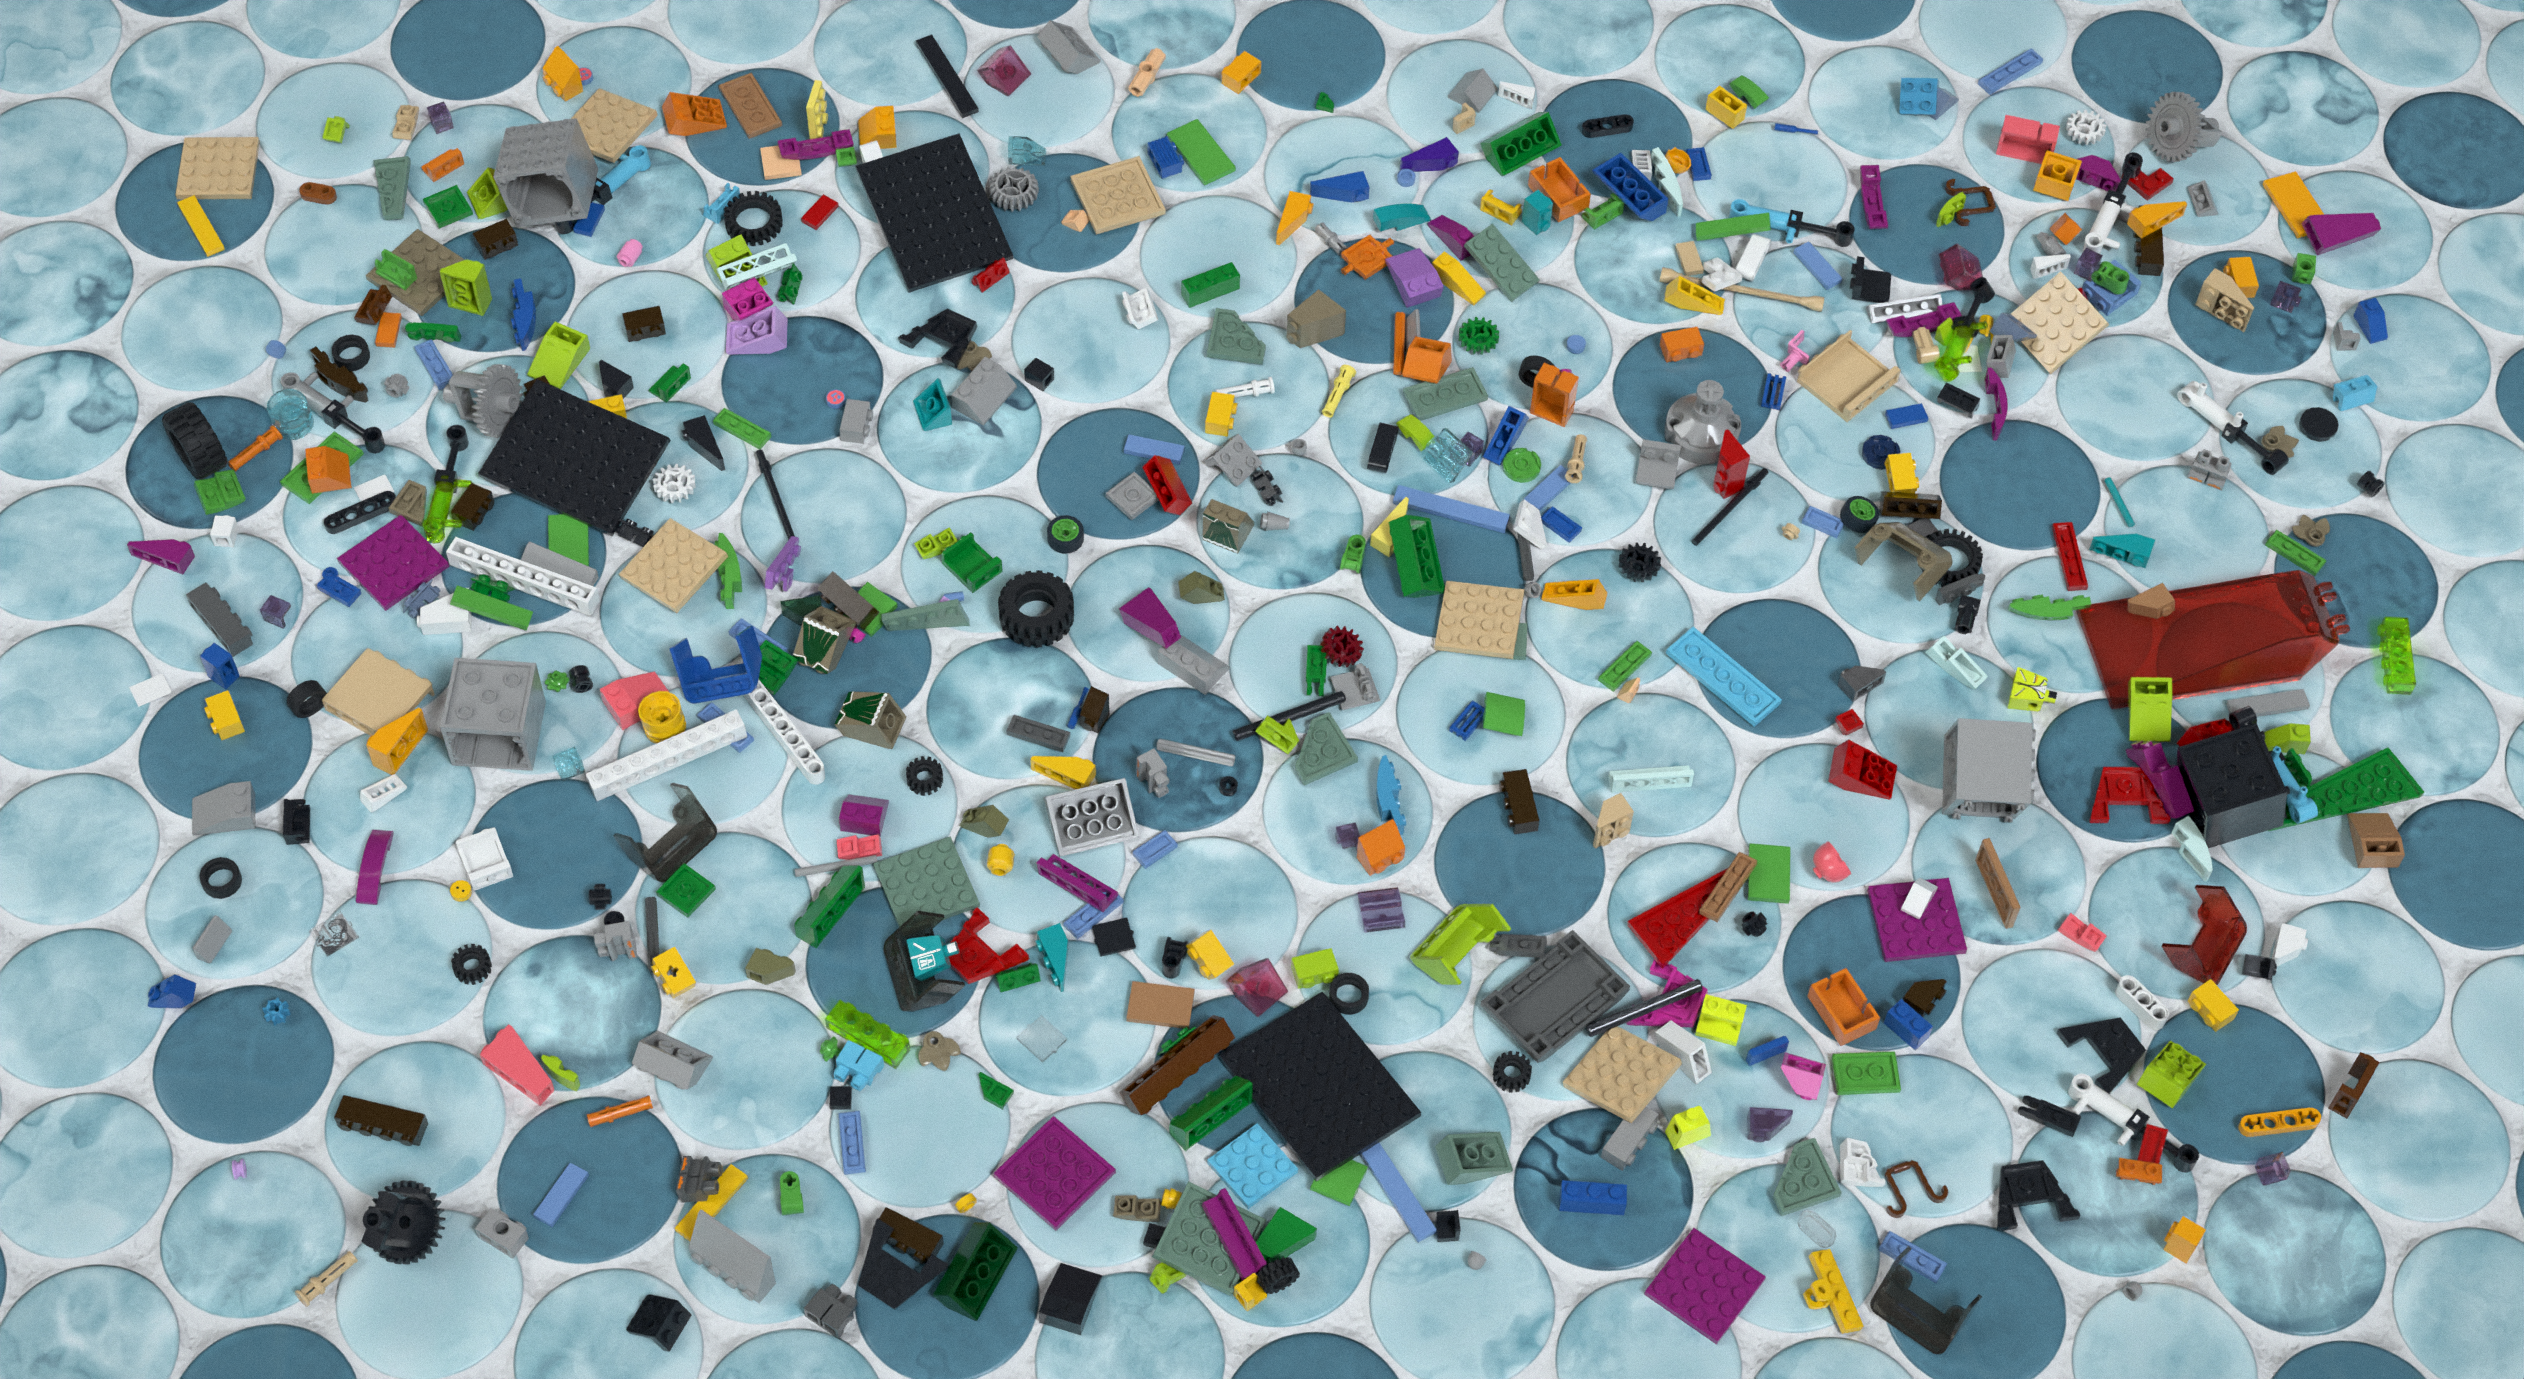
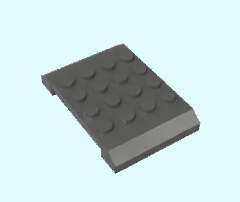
[1480,930,1630,1063]

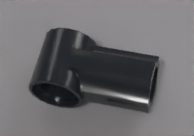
[1955,595,1981,635]

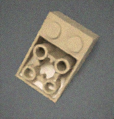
[2195,268,2254,332]

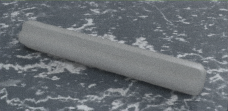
[1157,739,1235,766]

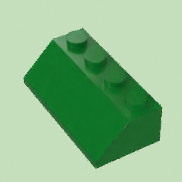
[1480,112,1562,176]
[1389,515,1445,598]
[794,865,865,948]
[1169,1076,1253,1151]

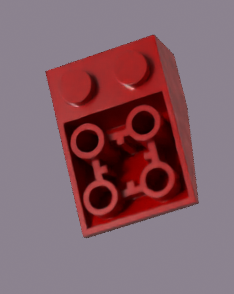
[2177,718,2234,746]
[1828,739,1897,800]

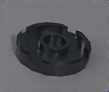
[2299,407,2339,442]

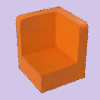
[2050,213,2082,245]

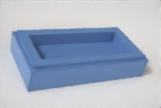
[1802,506,1844,539]
[1133,830,1178,869]

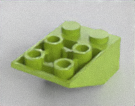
[705,235,768,290]
[527,322,590,389]
[2128,677,2172,742]
[2137,1040,2206,1108]

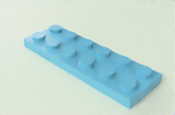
[1666,627,1782,727]

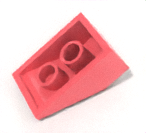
[600,672,669,730]

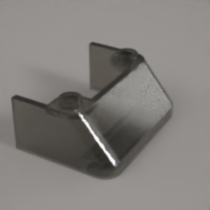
[613,783,717,882]
[883,911,965,1012]
[1870,1246,1982,1354]

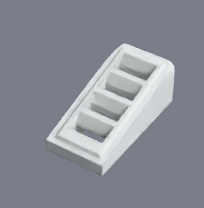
[1498,81,1536,109]
[1632,150,1652,181]
[2030,254,2071,279]
[360,774,407,813]

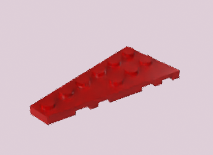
[1627,868,1728,969]

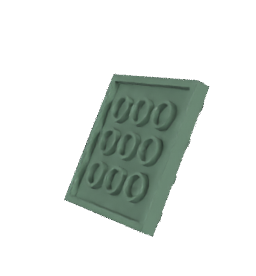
[873,836,980,934]
[1152,1181,1266,1296]

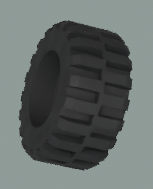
[162,402,228,480]
[998,570,1074,648]

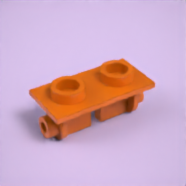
[2116,1158,2162,1185]

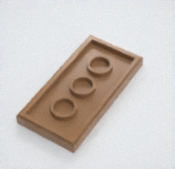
[718,72,782,139]
[1975,838,2021,929]

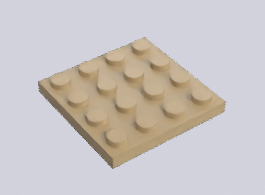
[571,88,658,163]
[176,137,260,200]
[1070,156,1165,235]
[2011,271,2109,375]
[619,518,728,613]
[1434,581,1524,659]
[1563,1026,1682,1123]

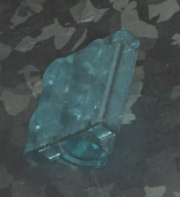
[1424,428,1473,483]

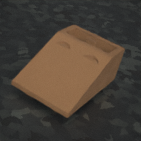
[2347,813,2405,868]

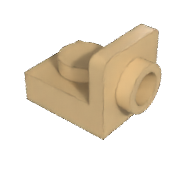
[1453,103,1476,134]

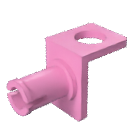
[1780,330,1809,372]

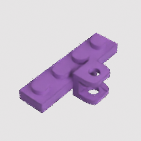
[765,536,801,592]

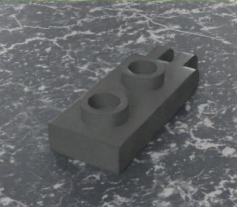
[1935,573,1985,605]
[1489,934,1547,958]

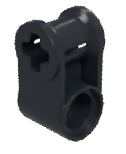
[1162,937,1189,979]

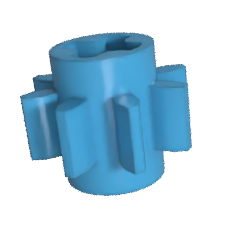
[262,997,291,1026]

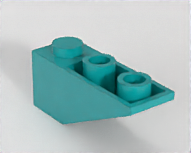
[2089,533,2155,568]
[1035,923,1068,992]

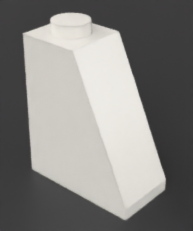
[417,588,472,635]
[1655,1021,1712,1085]

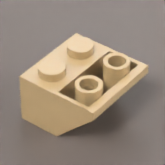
[1593,793,1634,848]

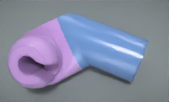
[939,591,964,602]

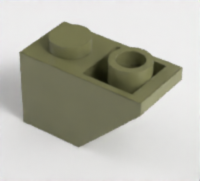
[1178,571,1225,604]
[959,805,1009,838]
[745,948,796,985]

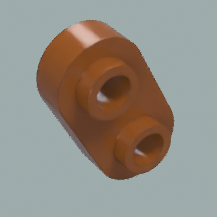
[299,182,337,205]

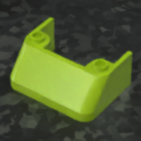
[1410,904,1511,985]

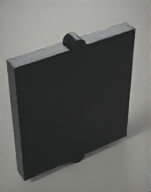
[1092,918,1136,957]

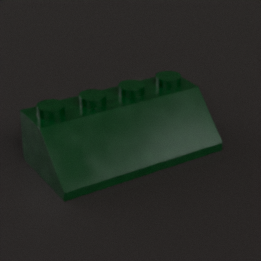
[933,1222,1018,1321]

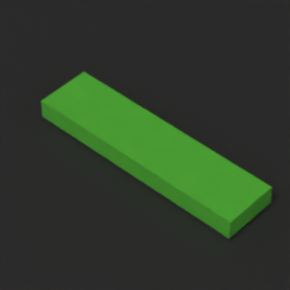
[1696,212,1771,241]
[450,585,533,631]

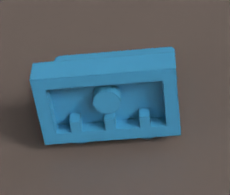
[1899,78,1939,115]

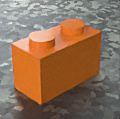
[1659,327,1704,362]

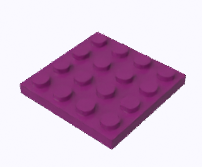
[337,515,449,611]
[1867,878,1967,962]
[993,1116,1116,1231]
[1644,1228,1766,1345]

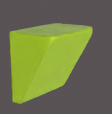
[1935,317,1956,346]

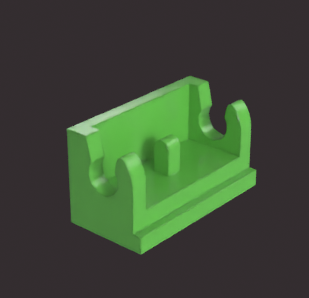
[1582,193,1625,230]
[375,249,417,290]

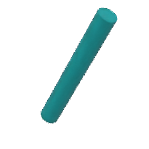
[2104,477,2135,527]

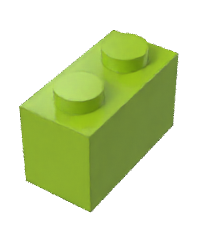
[1291,948,1339,989]

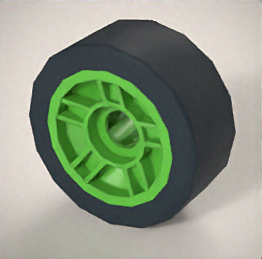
[1840,496,1879,533]
[1047,515,1084,554]

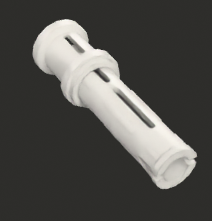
[1216,377,1275,398]

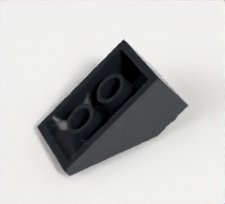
[1039,1263,1102,1335]

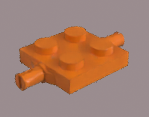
[1341,234,1394,280]

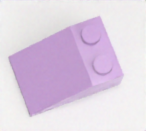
[726,306,788,355]

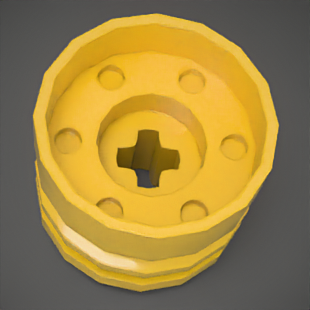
[638,691,687,744]

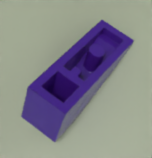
[1400,137,1459,172]

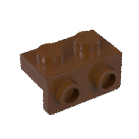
[354,284,392,325]

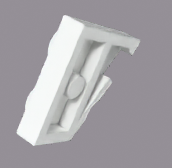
[1513,499,1547,550]

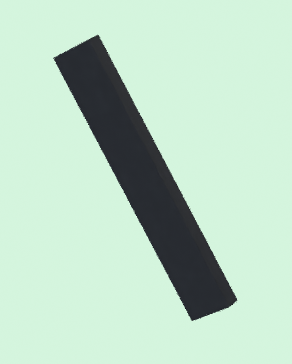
[916,34,979,118]

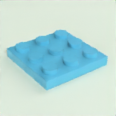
[1207,1123,1298,1209]

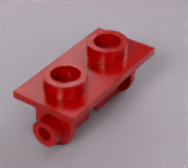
[971,257,1010,293]

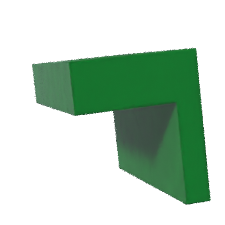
[649,363,691,403]

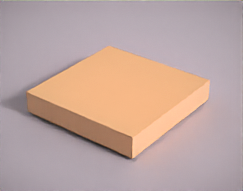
[760,146,802,180]

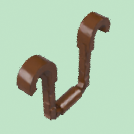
[1945,179,1996,227]
[1885,1160,1948,1218]

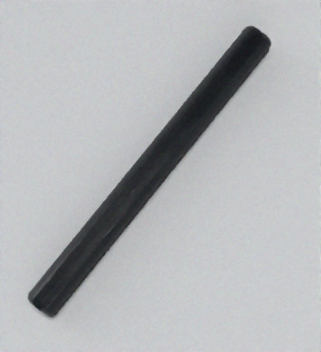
[1232,691,1346,741]
[1586,979,1703,1037]

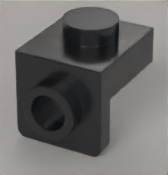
[2242,954,2277,980]

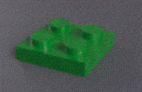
[423,185,473,229]
[656,863,716,918]

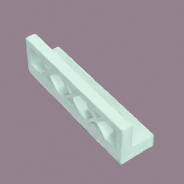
[717,243,797,290]
[1608,765,1694,793]

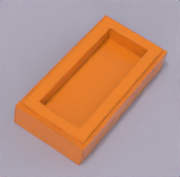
[375,312,402,348]

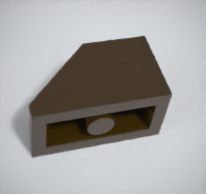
[1080,686,1110,733]

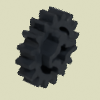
[1618,542,1661,582]

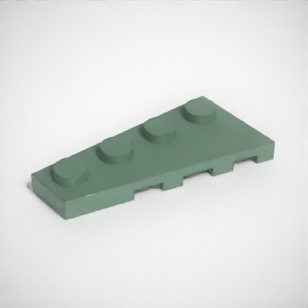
[373,156,411,220]
[882,599,970,631]

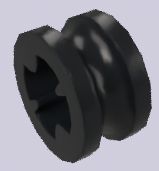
[1219,776,1238,796]

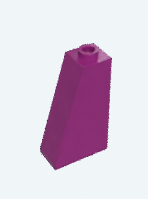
[2302,213,2381,256]
[1119,587,1181,649]

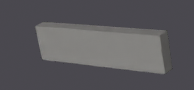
[2226,689,2310,717]

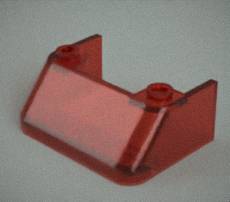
[2161,885,2247,985]

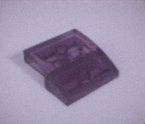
[1357,887,1405,933]

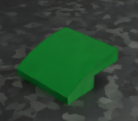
[759,640,798,695]

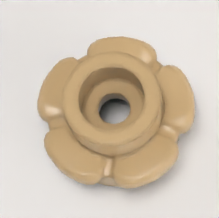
[1782,523,1800,540]

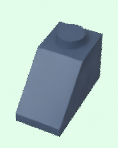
[1990,313,2037,343]

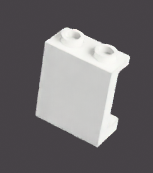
[456,827,513,891]

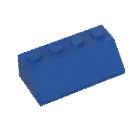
[1592,153,1668,221]

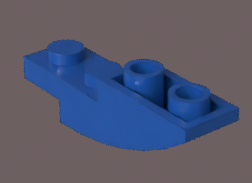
[511,278,536,351]

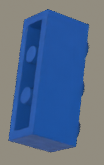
[1559,1180,1627,1215]

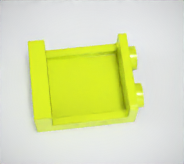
[1695,994,1747,1046]

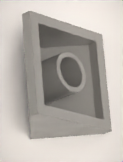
[1448,68,1497,113]

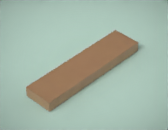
[1699,852,1757,923]

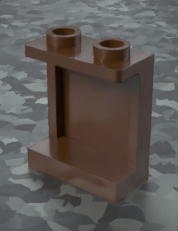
[2328,1052,2380,1119]

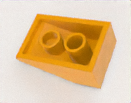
[366,707,428,775]

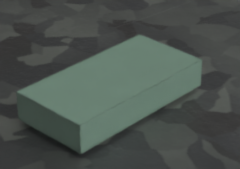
[1506,623,1527,660]

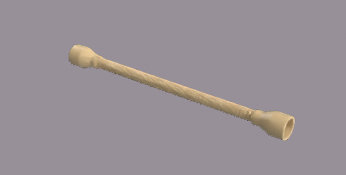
[1660,267,1825,312]

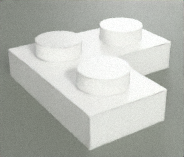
[1702,257,1743,292]

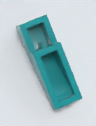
[1373,203,1431,232]

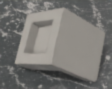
[2333,322,2361,351]

